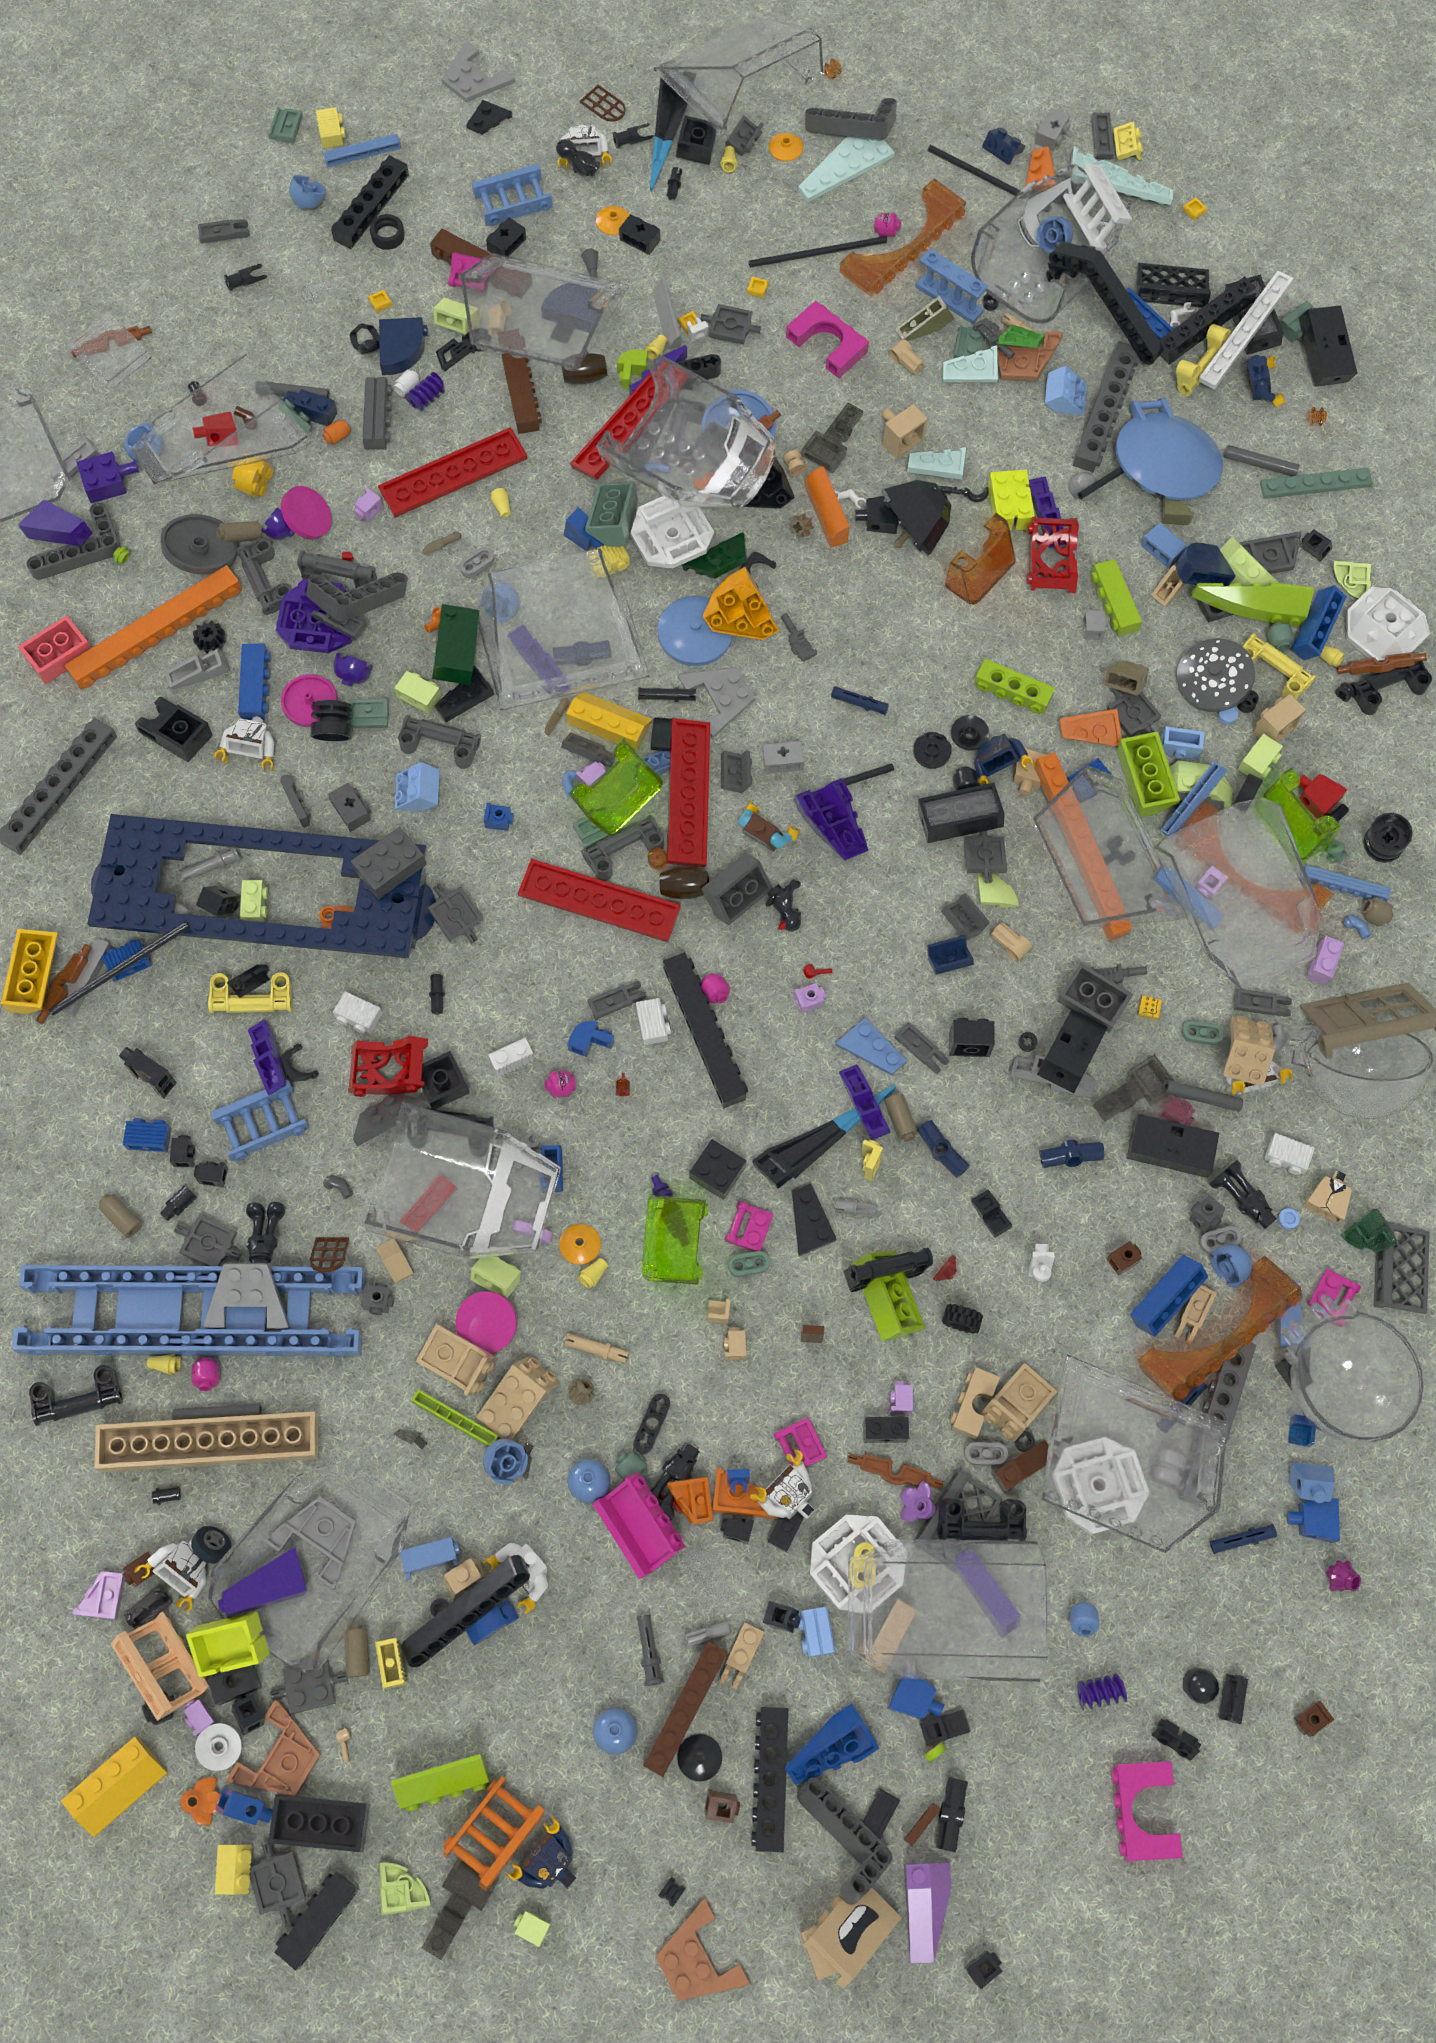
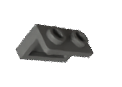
[725,115,764,156]
[721,750,752,793]
[941,893,989,940]

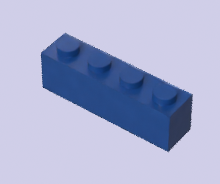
[1292,585,1347,660]
[238,643,271,720]
[1130,1255,1208,1337]

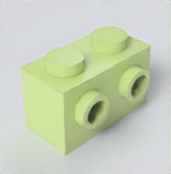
[434,297,476,334]
[394,671,441,714]
[1238,733,1283,778]
[240,880,268,922]
[470,1256,521,1298]

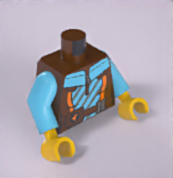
[739,801,800,852]

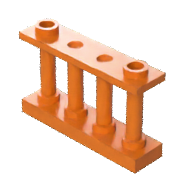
[443,1776,545,1891]

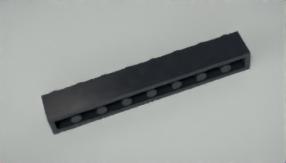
[663,952,748,1109]

